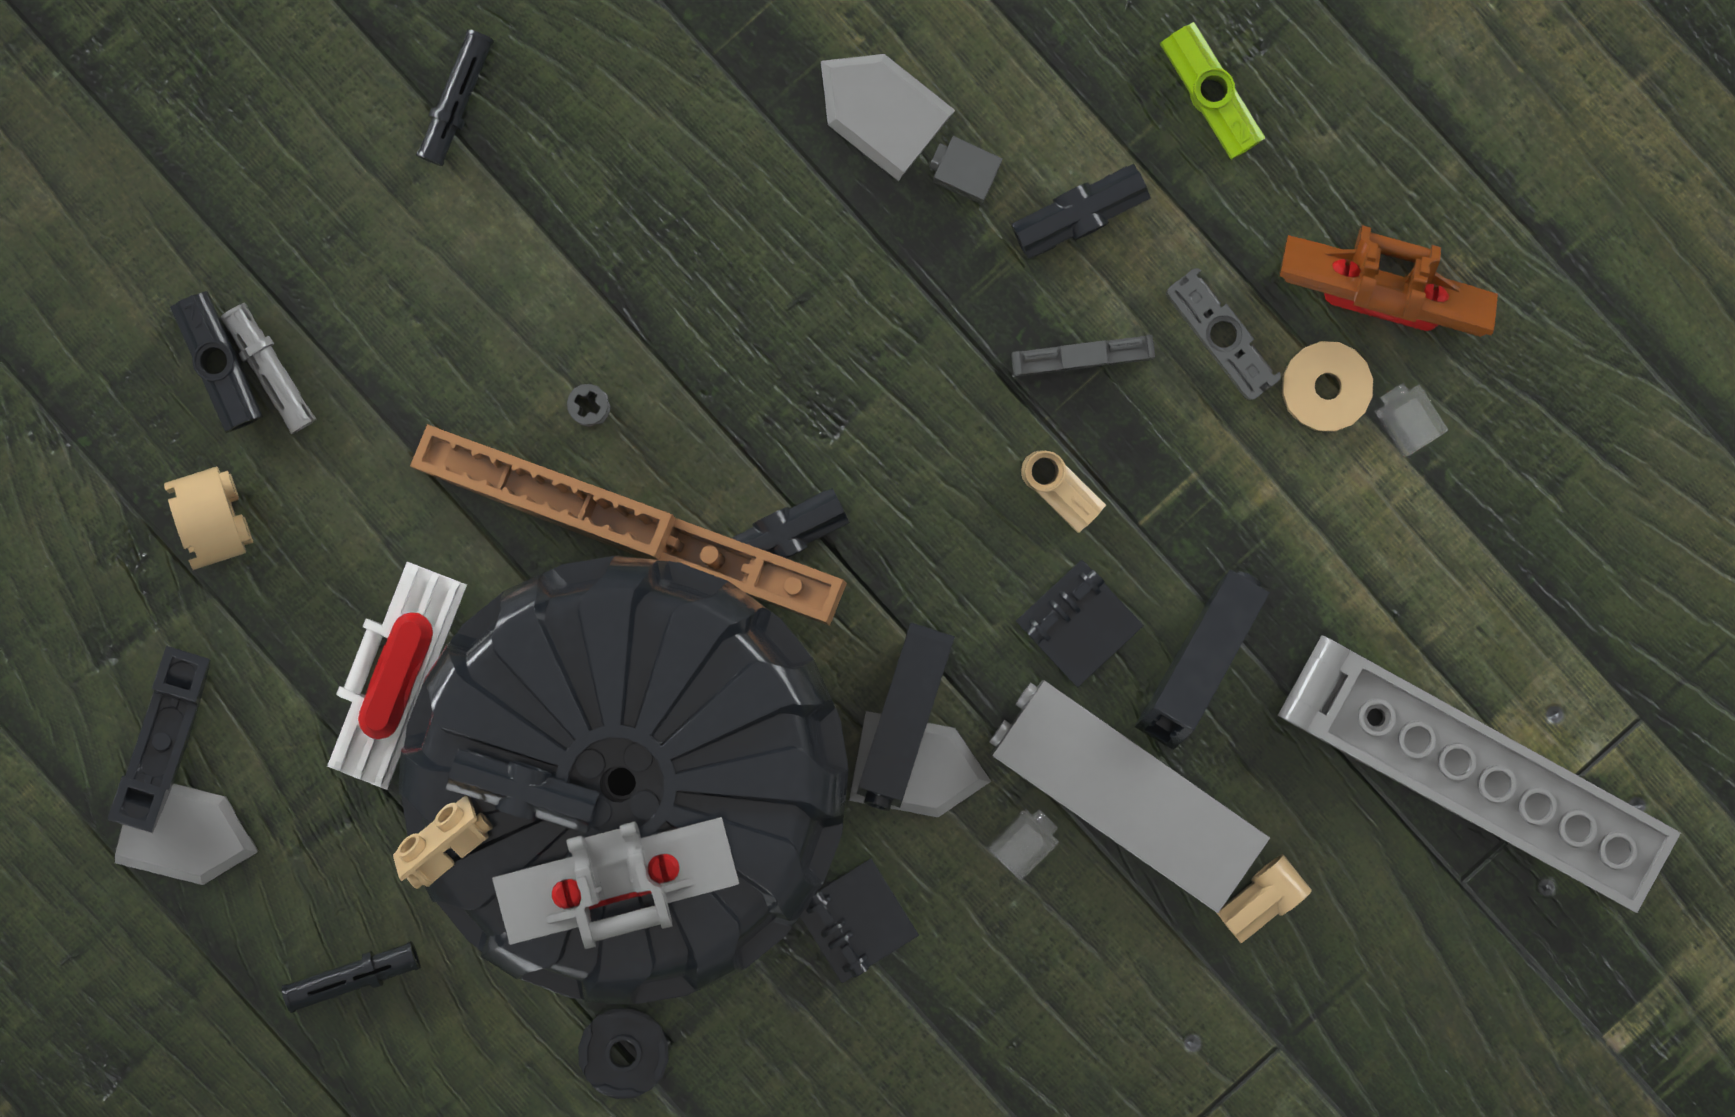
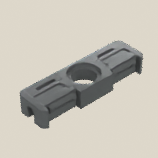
[1166,268,1281,401]
[1011,335,1156,377]

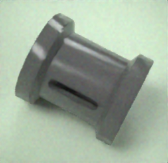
[567,384,611,427]

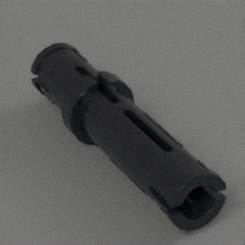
[416,29,494,166]
[281,941,421,1013]

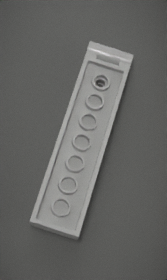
[1278,635,1681,913]

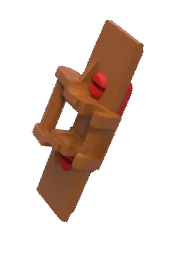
[1279,225,1498,337]

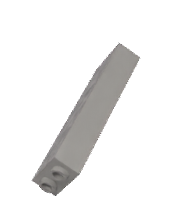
[989,680,1270,913]

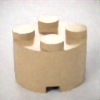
[164,466,253,570]

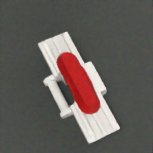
[327,562,467,790]

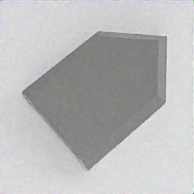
[821,54,955,182]
[849,711,991,817]
[115,783,259,885]

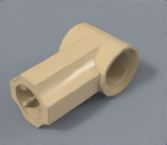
[1021,450,1106,533]
[1216,854,1312,943]

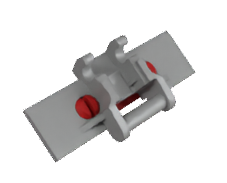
[492,817,740,949]

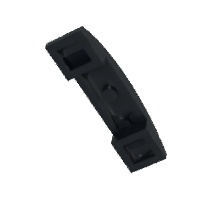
[108,646,211,834]

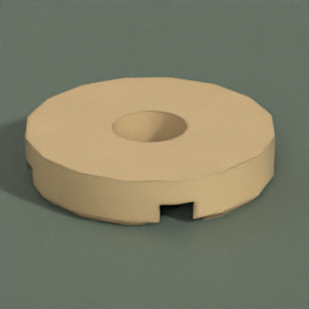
[1282,341,1373,432]

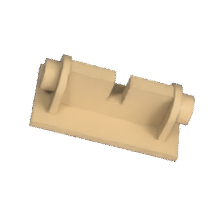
[393,795,493,889]

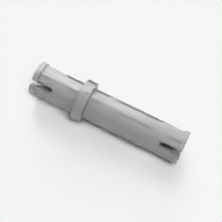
[220,303,317,434]

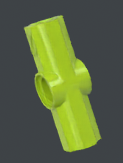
[1160,22,1265,160]

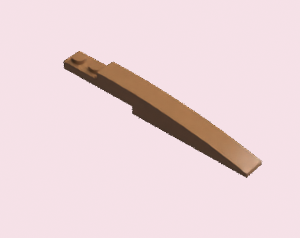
[410,424,847,626]

